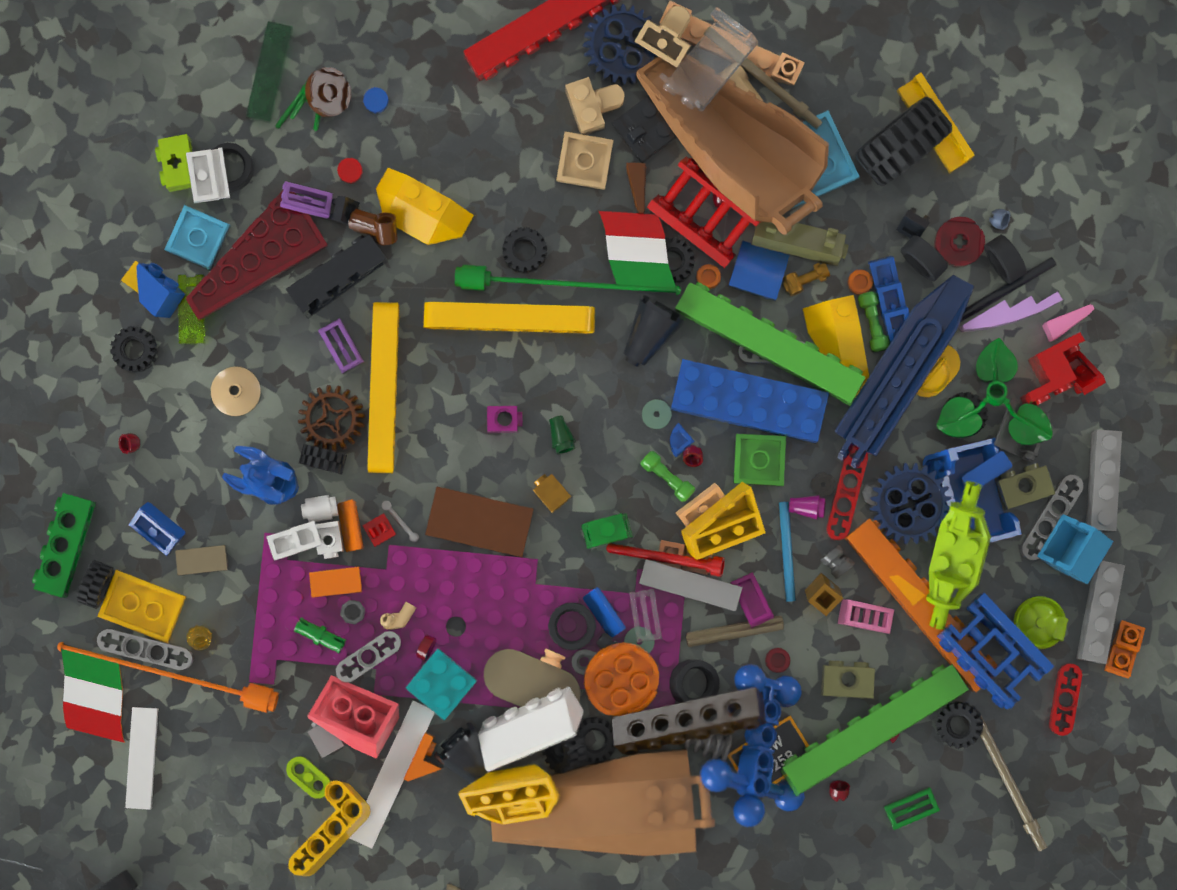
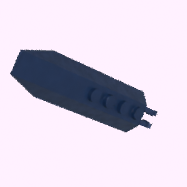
[834,275,974,468]

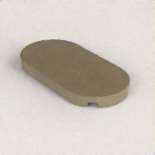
[484,649,580,707]

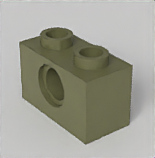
[996,463,1056,510]
[821,660,875,698]

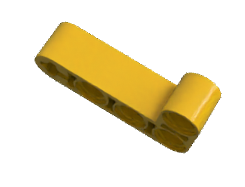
[288,780,371,877]

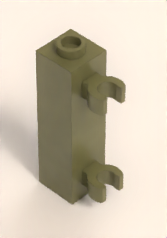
[751,221,849,266]

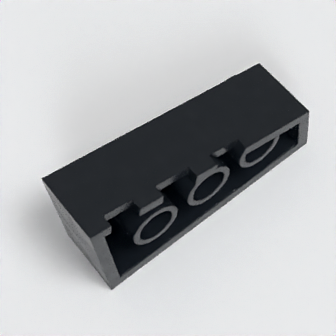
[286,235,388,319]

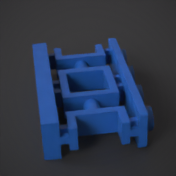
[937,593,1054,709]

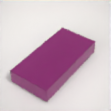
[730,572,774,628]

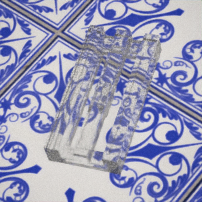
[629,589,662,643]

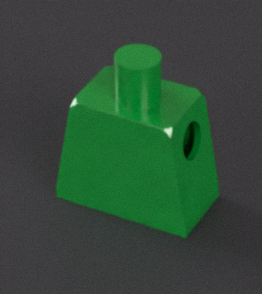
[581,513,633,549]

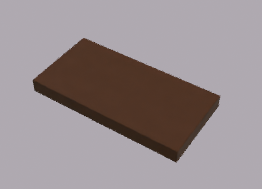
[425,486,534,557]

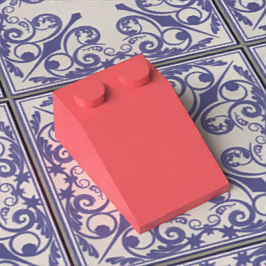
[308,675,399,758]

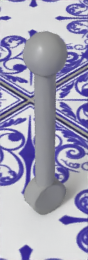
[382,501,419,542]

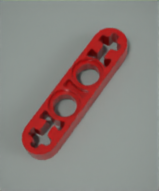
[826,446,868,540]

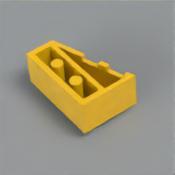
[681,482,766,560]

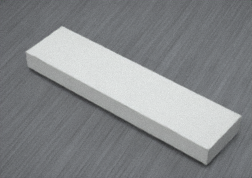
[125,707,159,809]

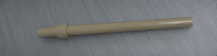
[704,26,823,130]
[978,711,1047,851]

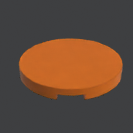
[584,643,659,716]

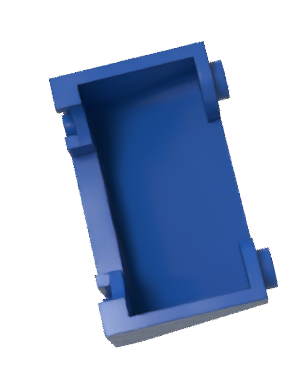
[923,438,1022,543]

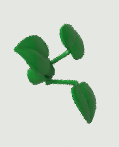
[936,338,1053,445]

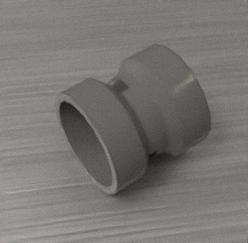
[820,544,855,579]

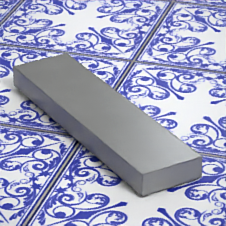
[639,559,742,611]

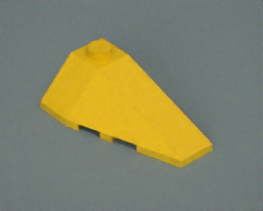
[802,295,869,398]

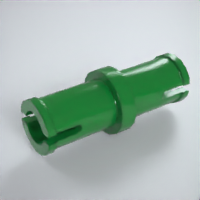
[294,617,346,654]

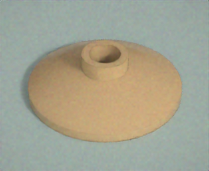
[211,367,261,416]

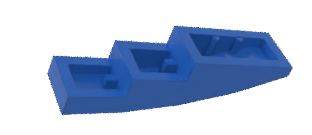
[868,256,909,344]

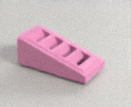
[1042,304,1094,342]
[838,600,894,634]

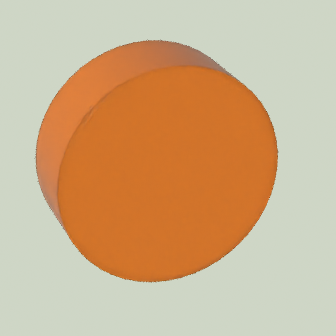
[696,264,721,290]
[847,269,873,295]

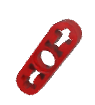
[1049,663,1082,736]

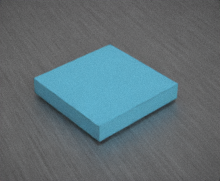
[164,205,231,270]

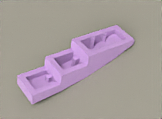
[959,291,1063,332]

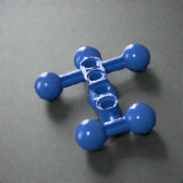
[700,664,805,827]

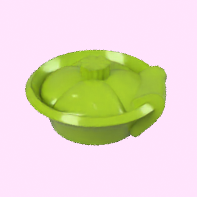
[1014,596,1069,649]

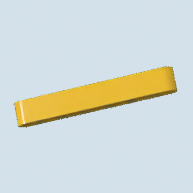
[368,302,399,473]
[423,302,595,333]

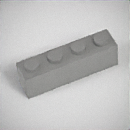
[1086,430,1122,532]
[1076,561,1125,664]

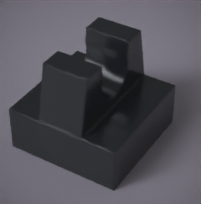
[328,196,360,226]
[896,207,930,239]

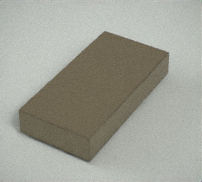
[175,545,228,576]

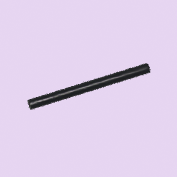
[961,257,1056,322]

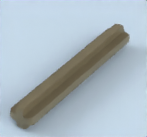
[686,615,784,647]

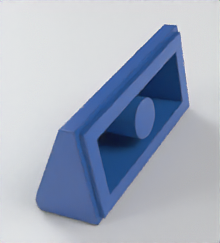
[962,451,1013,488]
[129,502,186,556]
[583,587,625,637]

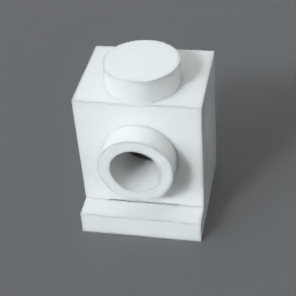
[316,521,344,559]

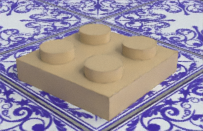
[556,132,613,190]

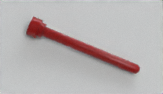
[606,543,725,577]

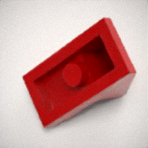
[1066,350,1106,395]

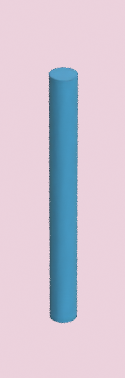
[779,502,796,602]

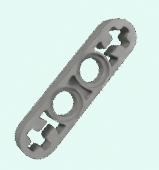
[1020,475,1083,560]
[97,629,194,670]

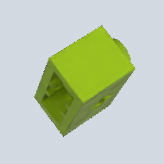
[155,134,193,192]

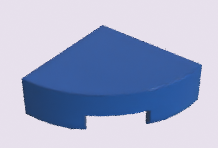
[670,423,695,458]

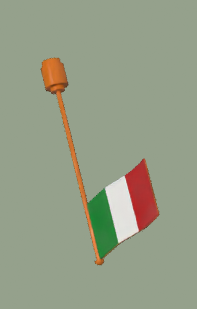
[57,642,279,743]

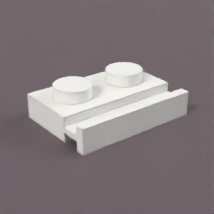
[186,148,230,203]

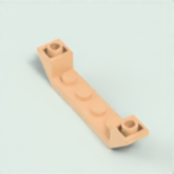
[659,1,805,86]

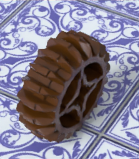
[298,385,366,452]

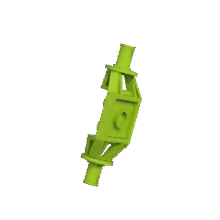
[926,481,991,629]

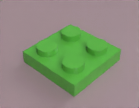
[733,434,786,486]

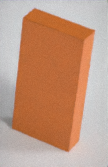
[309,567,362,598]

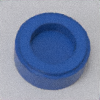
[363,87,389,113]

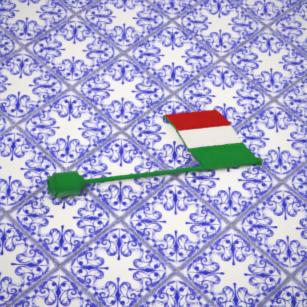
[455,211,681,296]

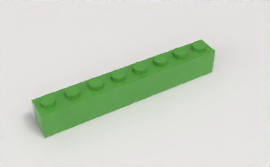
[675,282,865,406]
[780,664,969,796]

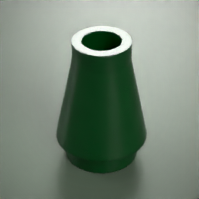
[549,415,576,454]

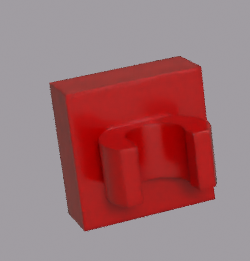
[362,513,397,547]

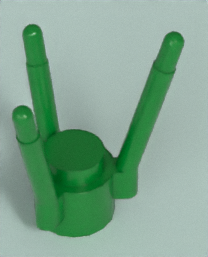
[275,81,321,131]

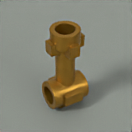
[783,263,830,296]

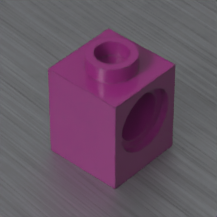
[487,406,523,433]

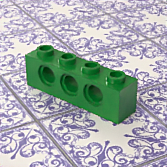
[32,493,96,598]

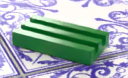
[883,787,940,830]

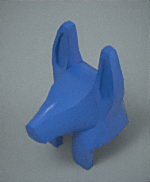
[222,446,299,505]

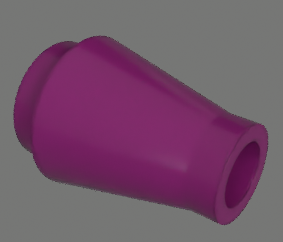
[789,495,826,520]

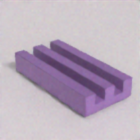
[280,181,333,219]
[318,318,364,374]

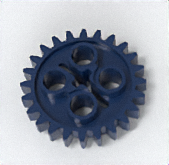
[583,4,658,86]
[870,463,952,544]

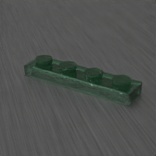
[246,21,293,123]

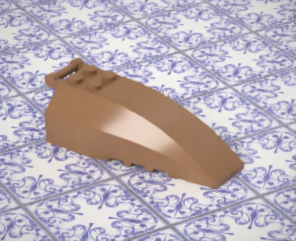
[636,54,829,235]
[491,748,715,856]

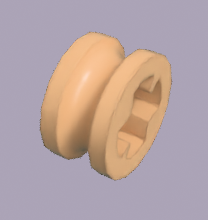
[541,649,566,669]

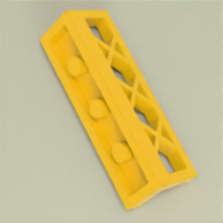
[897,72,975,173]

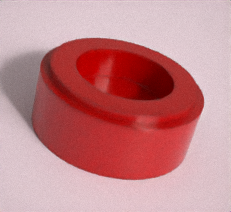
[337,158,363,184]

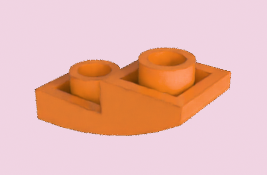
[1104,620,1145,678]

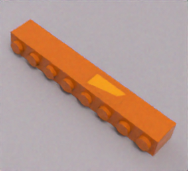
[844,518,997,692]

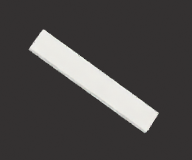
[350,700,435,849]

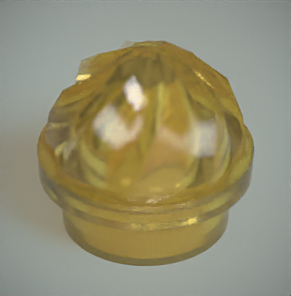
[186,625,212,650]

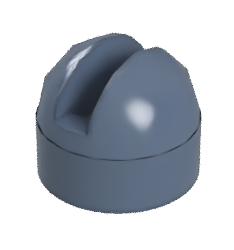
[989,209,1010,230]

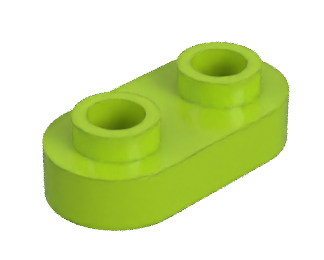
[286,756,331,799]

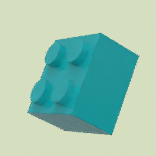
[406,649,478,720]

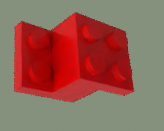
[1020,332,1085,405]

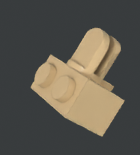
[634,6,691,67]
[565,77,624,135]

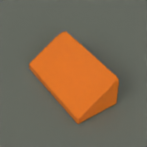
[337,499,364,552]

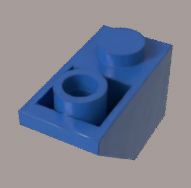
[136,263,185,318]

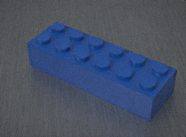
[671,359,829,444]

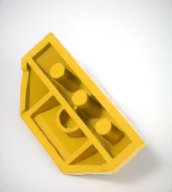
[376,168,474,245]
[458,764,559,824]

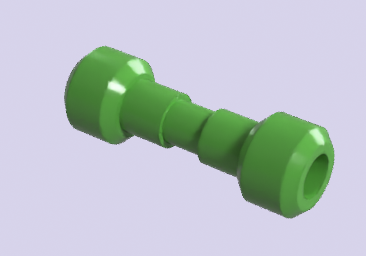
[858,291,890,353]
[640,451,695,502]

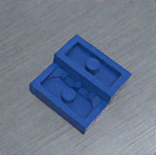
[728,240,790,301]

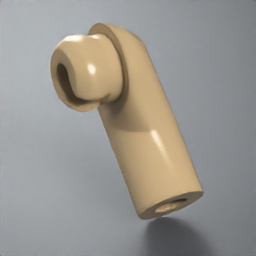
[380,602,416,630]

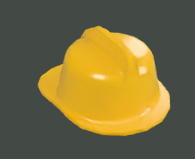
[917,345,961,397]

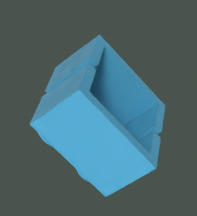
[1037,514,1113,585]

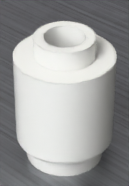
[301,495,339,522]

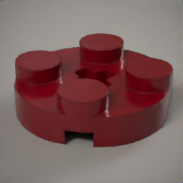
[935,217,985,267]

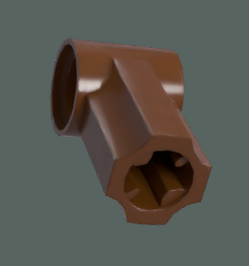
[348,209,398,245]

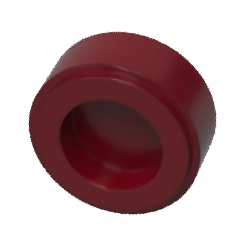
[416,635,436,661]
[765,648,790,673]

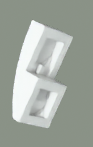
[266,521,322,561]

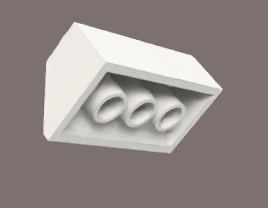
[478,687,584,771]

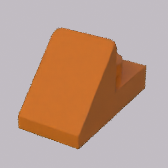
[404,732,443,781]

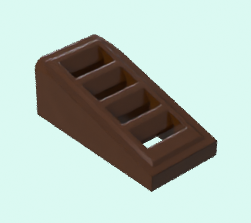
[626,163,646,214]

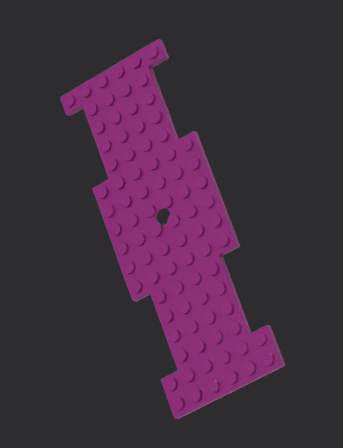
[249,533,685,711]

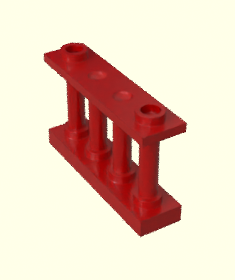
[647,156,761,268]

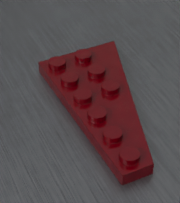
[185,189,328,321]

